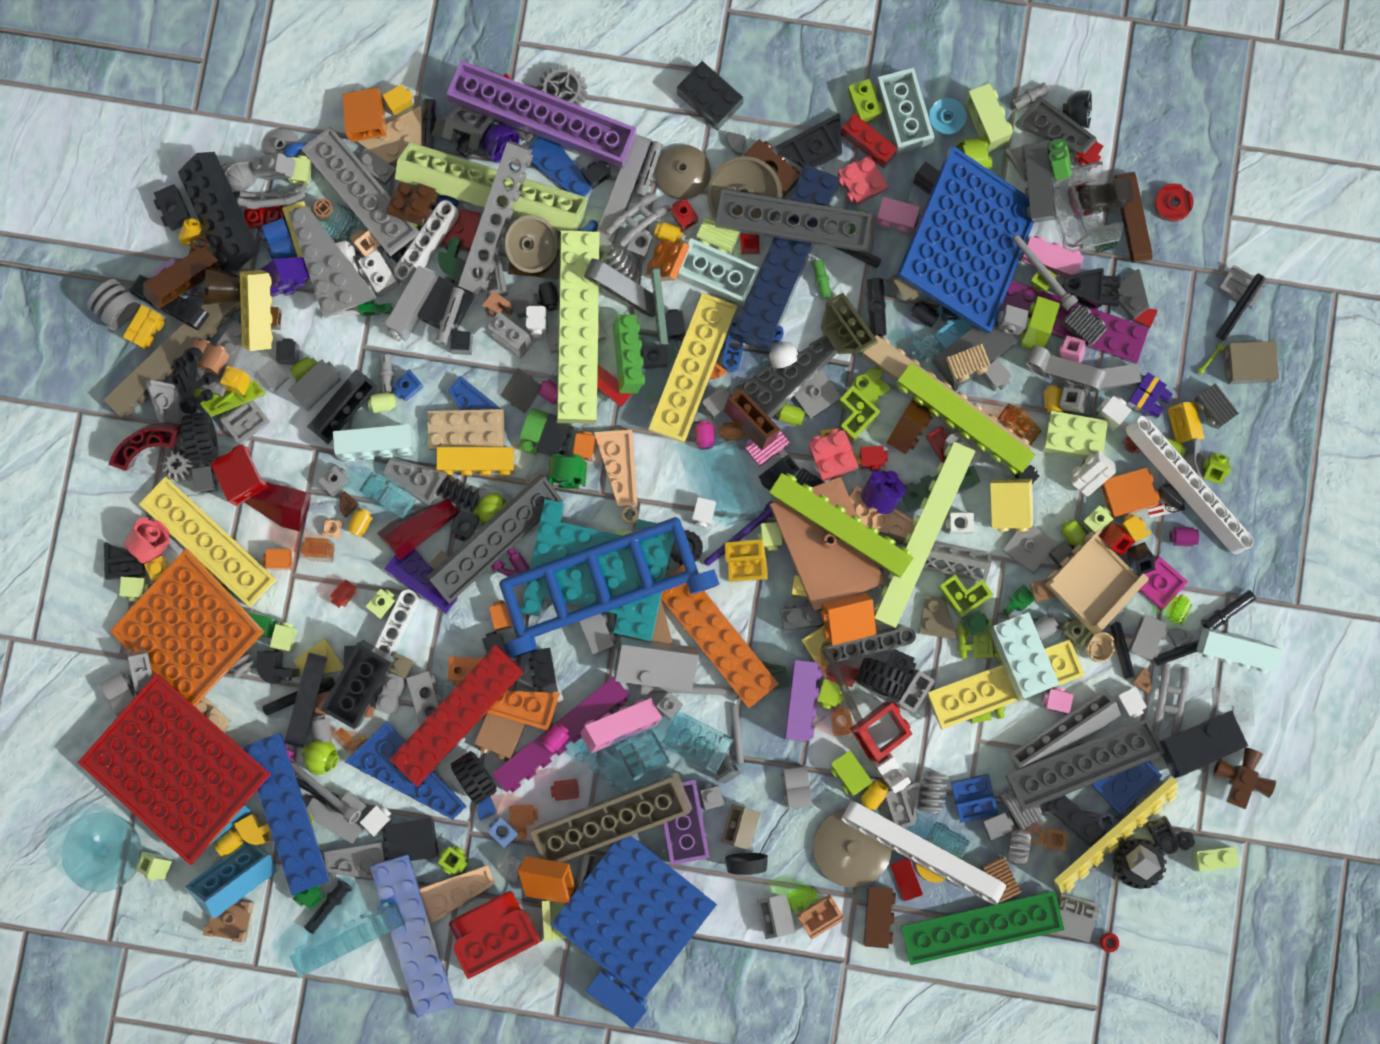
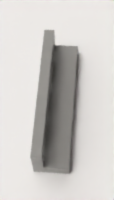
[923,541,992,583]

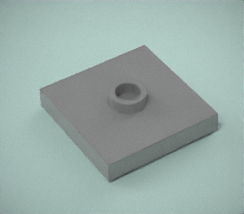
[794,369,841,419]
[1002,525,1056,573]

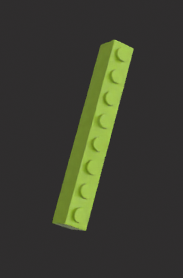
[896,363,1036,476]
[769,473,914,579]

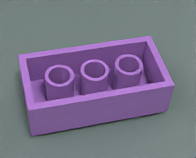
[784,660,821,742]
[663,780,710,865]

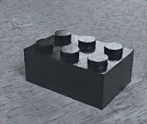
[677,61,743,130]

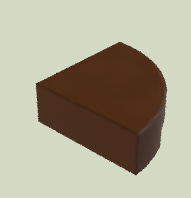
[340,491,359,518]

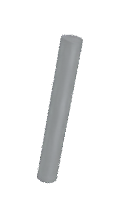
[731,705,744,764]

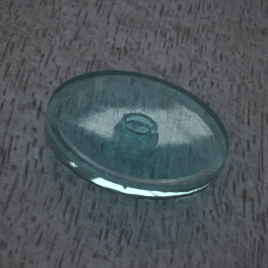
[61,813,142,892]

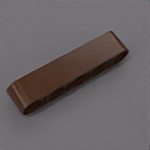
[1114,172,1152,263]

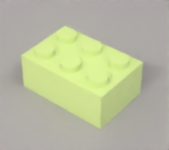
[965,83,1013,153]
[1042,411,1108,460]

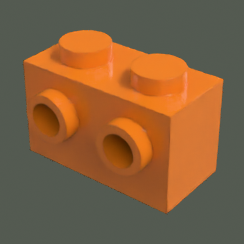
[448,657,483,685]

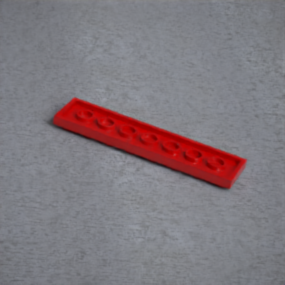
[389,645,524,786]

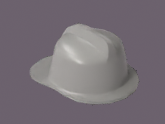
[1183,438,1205,482]

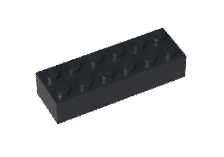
[178,152,259,271]

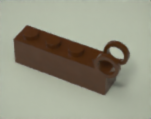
[143,235,218,309]

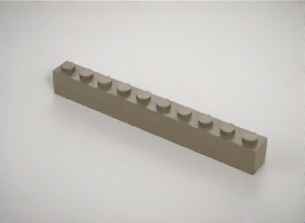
[103,268,244,419]

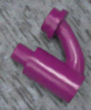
[491,548,530,577]

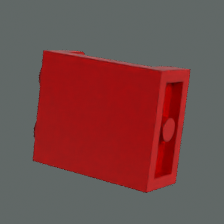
[211,444,268,506]

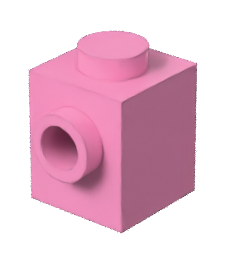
[1058,336,1085,363]
[1042,687,1074,714]

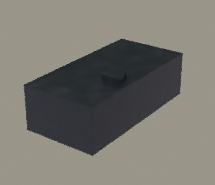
[321,640,397,730]
[1160,710,1248,778]

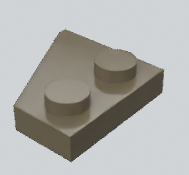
[919,595,957,640]

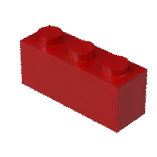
[841,114,898,169]

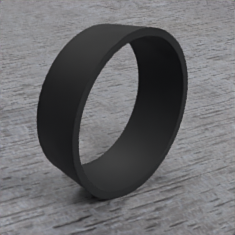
[725,853,768,875]

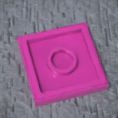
[1139,556,1188,610]

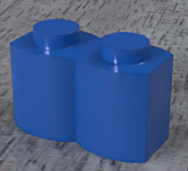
[260,218,297,259]

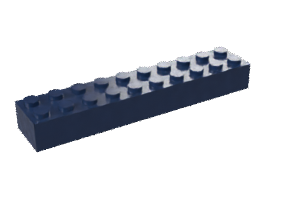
[733,164,840,352]

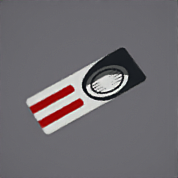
[1148,500,1185,518]

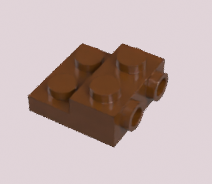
[386,181,438,226]

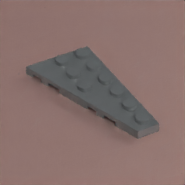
[726,336,837,419]

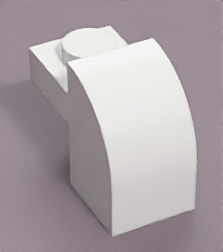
[872,753,911,793]

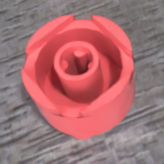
[124,517,170,564]

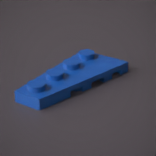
[529,136,592,197]

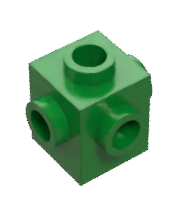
[293,885,325,910]

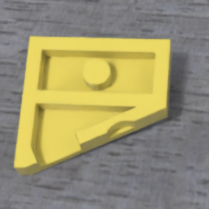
[293,639,344,674]

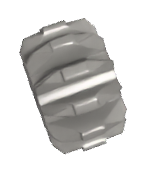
[161,449,195,482]
[1008,830,1031,864]

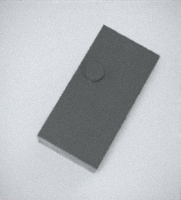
[932,318,1017,392]

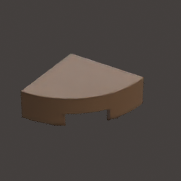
[1131,667,1151,694]

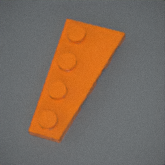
[487,691,560,731]

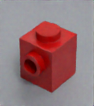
[1073,141,1104,170]
[670,199,698,232]
[859,445,888,471]
[1099,522,1135,555]

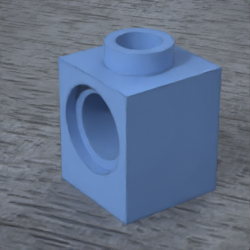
[488,817,519,848]

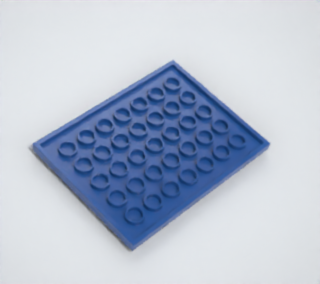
[896,146,1034,334]

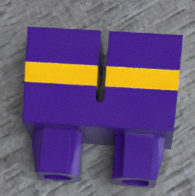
[1126,372,1173,418]

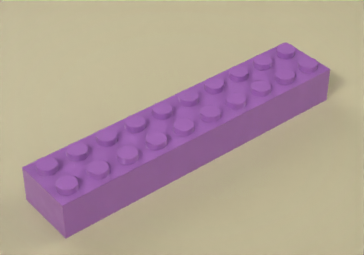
[446,60,637,169]

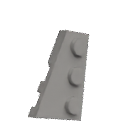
[382,458,448,505]

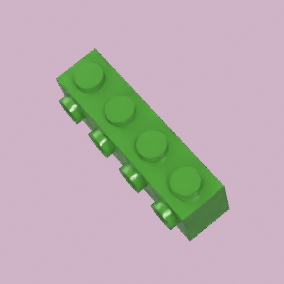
[613,314,645,394]

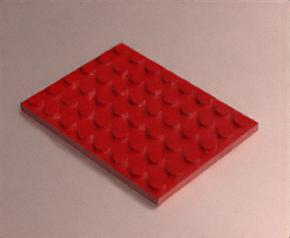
[77,673,271,865]

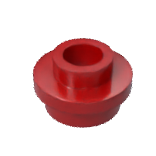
[1099,933,1119,953]

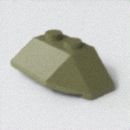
[821,292,878,354]

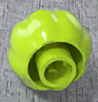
[474,493,509,525]
[301,740,339,775]

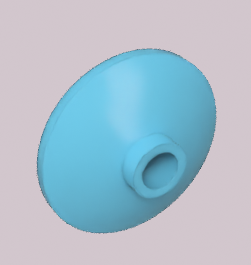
[929,98,967,135]

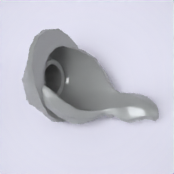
[221,161,258,192]

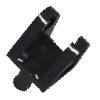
[1062,268,1121,310]

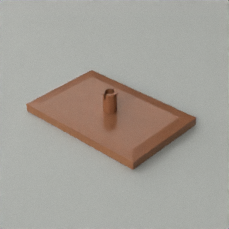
[769,477,885,612]

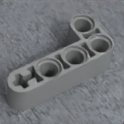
[1026,345,1106,392]

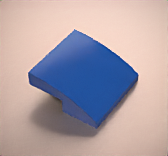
[950,774,998,823]

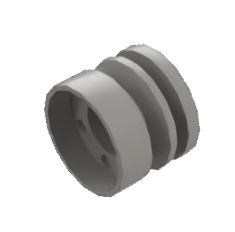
[87,279,140,330]

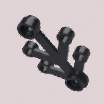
[171,347,215,414]

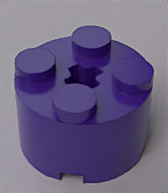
[861,470,906,514]

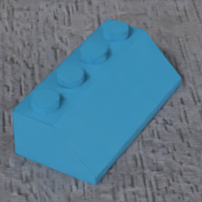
[185,842,277,919]

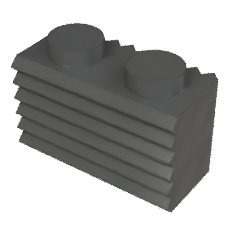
[1061,304,1107,349]
[1194,383,1239,429]

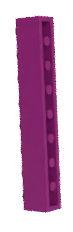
[492,677,629,793]

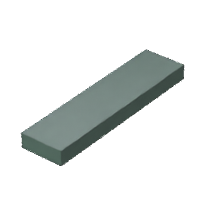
[650,266,668,345]

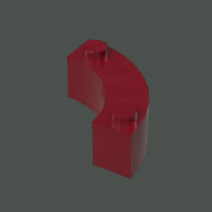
[108,422,182,471]

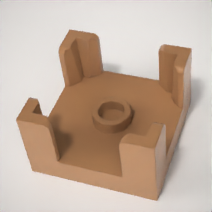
[203,900,254,943]

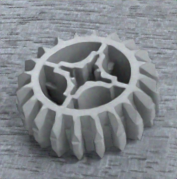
[537,65,588,106]

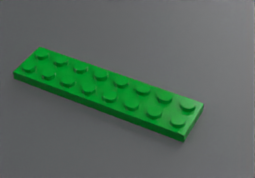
[901,891,1065,965]

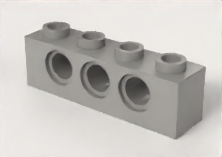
[406,671,443,726]

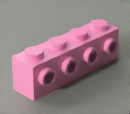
[580,698,662,753]

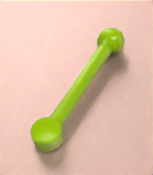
[1197,343,1225,375]

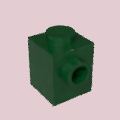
[960,610,989,638]

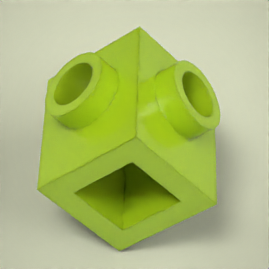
[1201,452,1231,485]
[438,845,468,875]

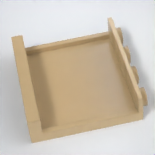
[1045,529,1149,635]

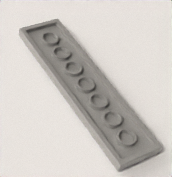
[301,126,420,256]

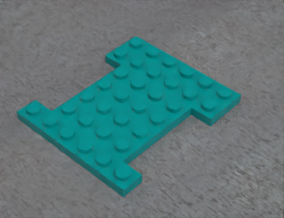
[521,499,674,641]

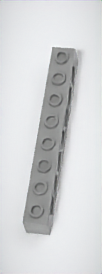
[458,141,533,294]

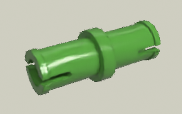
[812,260,832,299]

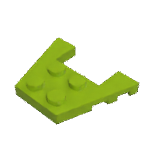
[194,379,266,417]

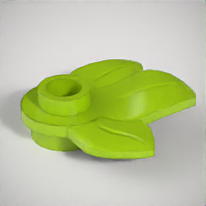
[853,368,891,405]

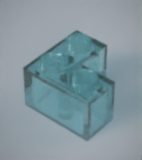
[359,472,416,520]

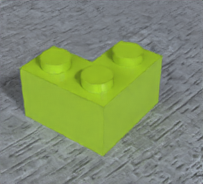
[1019,296,1060,350]
[838,386,881,443]
[938,574,994,619]

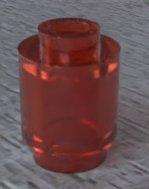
[330,579,357,608]

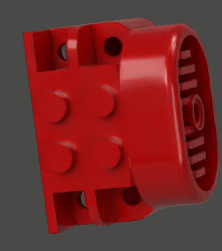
[449,891,543,980]

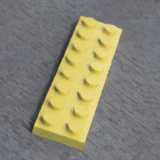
[649,293,738,444]
[139,476,277,608]
[927,640,1085,730]
[1054,777,1178,893]

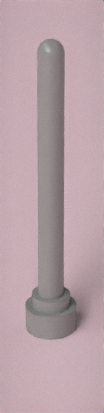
[1013,235,1078,310]
[641,685,734,696]
[291,762,361,824]

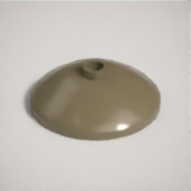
[655,144,711,200]
[504,215,558,273]

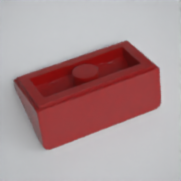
[890,858,923,901]

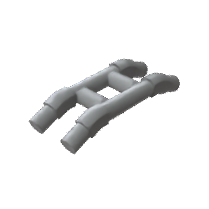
[238,184,307,209]
[605,193,670,248]
[1152,663,1189,735]

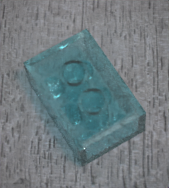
[661,710,734,774]

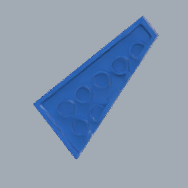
[345,722,467,820]

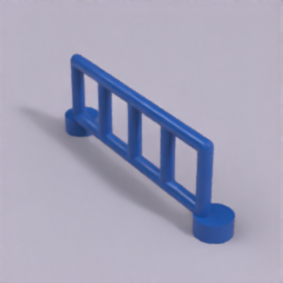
[499,517,720,659]

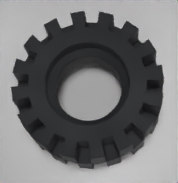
[670,530,703,565]

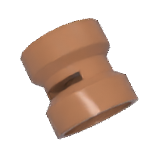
[314,199,335,222]

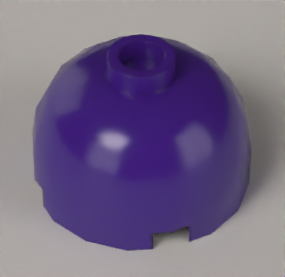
[482,124,520,163]

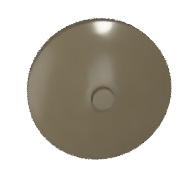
[707,156,783,233]
[813,809,891,887]

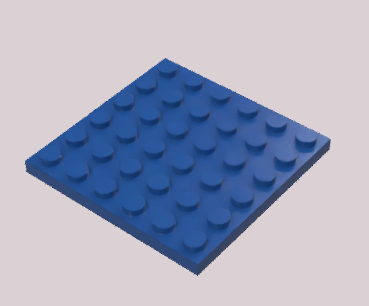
[550,836,717,1000]

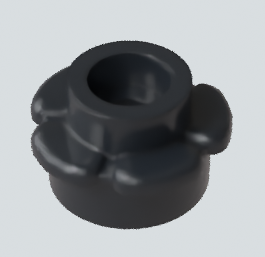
[1176,831,1195,850]

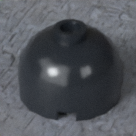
[1062,90,1092,128]

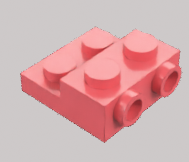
[837,156,889,206]
[808,429,858,482]

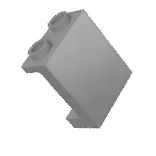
[488,312,533,359]

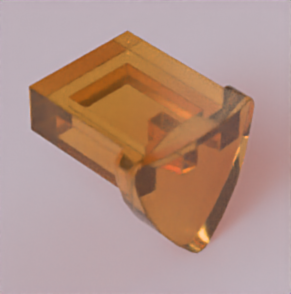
[334,727,368,755]

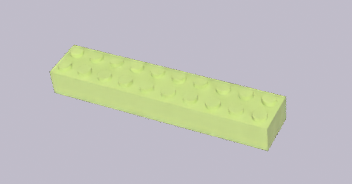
[395,142,588,231]
[557,231,600,424]

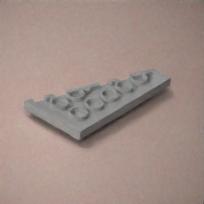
[289,205,377,318]

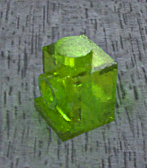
[787,886,818,913]

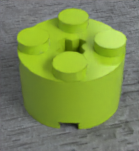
[955,137,992,169]

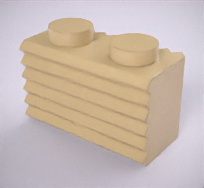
[946,344,991,383]

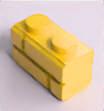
[122,304,164,351]

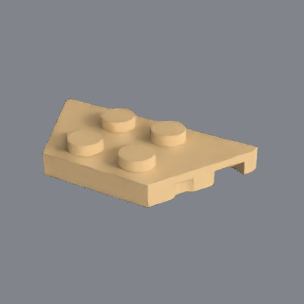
[357,107,423,165]

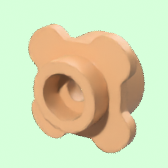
[322,518,343,539]

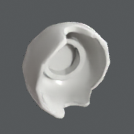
[769,342,798,368]

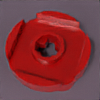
[1154,183,1194,222]

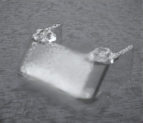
[1053,161,1124,251]

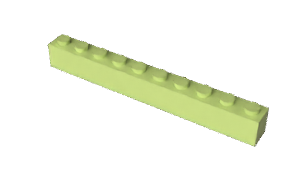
[874,441,975,628]

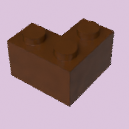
[886,399,933,454]

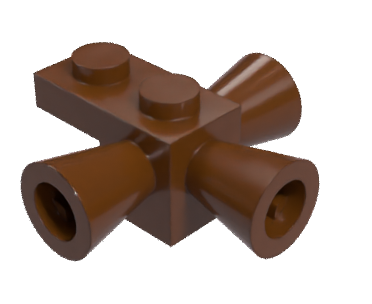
[1213,747,1276,809]

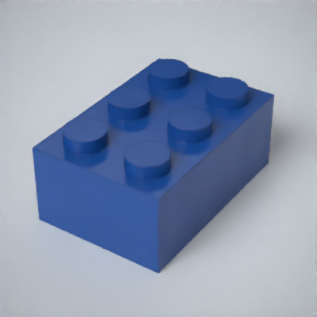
[586,970,648,1029]

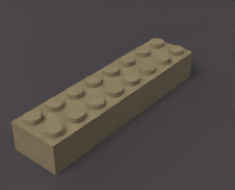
[530,772,692,862]

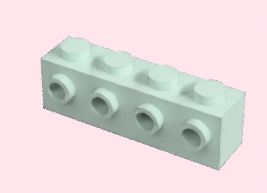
[1197,628,1282,673]

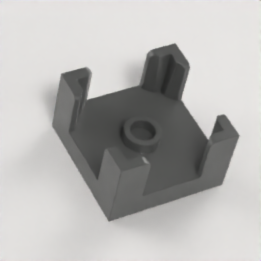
[442,105,493,151]

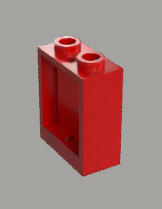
[849,702,913,762]

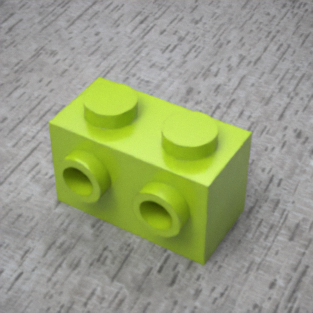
[847,79,884,123]
[829,750,873,796]

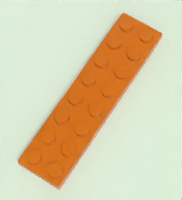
[661,565,779,709]

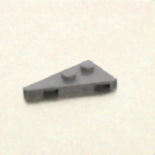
[146,380,180,451]

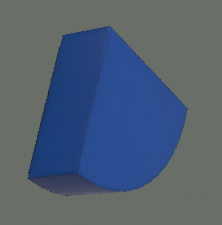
[477,797,498,821]

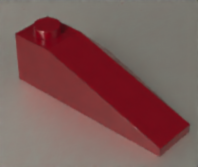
[244,482,311,532]
[377,499,459,560]

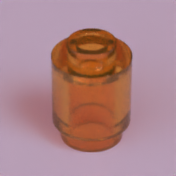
[719,422,747,442]

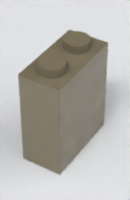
[1223,341,1279,384]

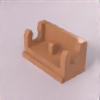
[482,291,513,318]
[796,894,845,940]

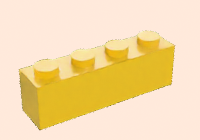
[437,447,515,476]

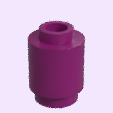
[1169,527,1199,547]

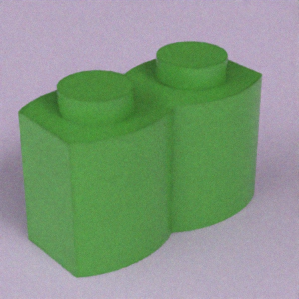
[1048,139,1072,180]

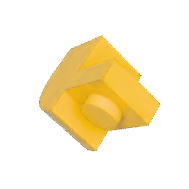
[234,814,272,845]

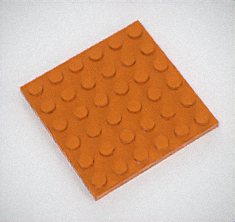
[110,549,264,706]

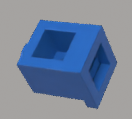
[392,369,424,401]

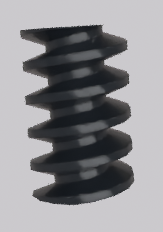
[437,475,480,512]

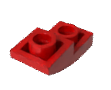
[244,206,286,229]

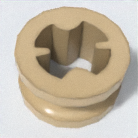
[621,506,639,524]

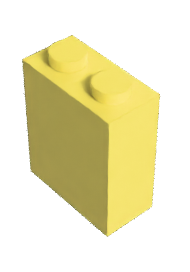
[990,479,1033,531]

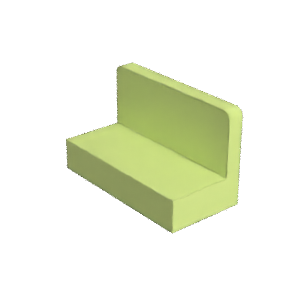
[542,900,568,941]

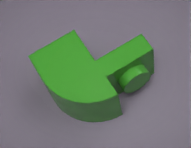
[518,407,549,455]

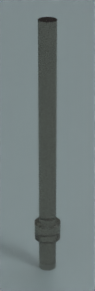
[823,649,869,733]

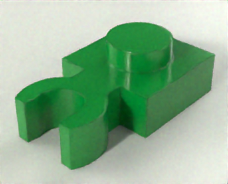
[358,301,393,316]

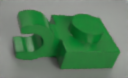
[1002,584,1034,616]

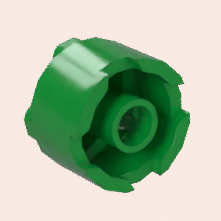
[548,454,587,489]

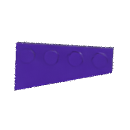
[384,549,458,615]

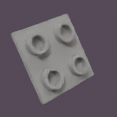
[1054,893,1100,943]

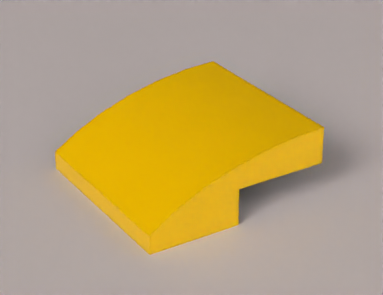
[725,539,768,582]

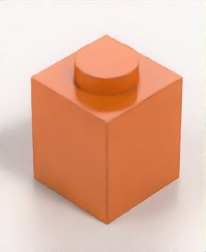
[573,431,596,462]
[263,549,293,570]
[489,600,513,631]

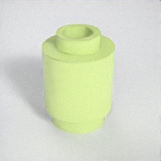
[368,392,397,413]

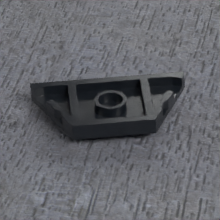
[776,113,842,168]

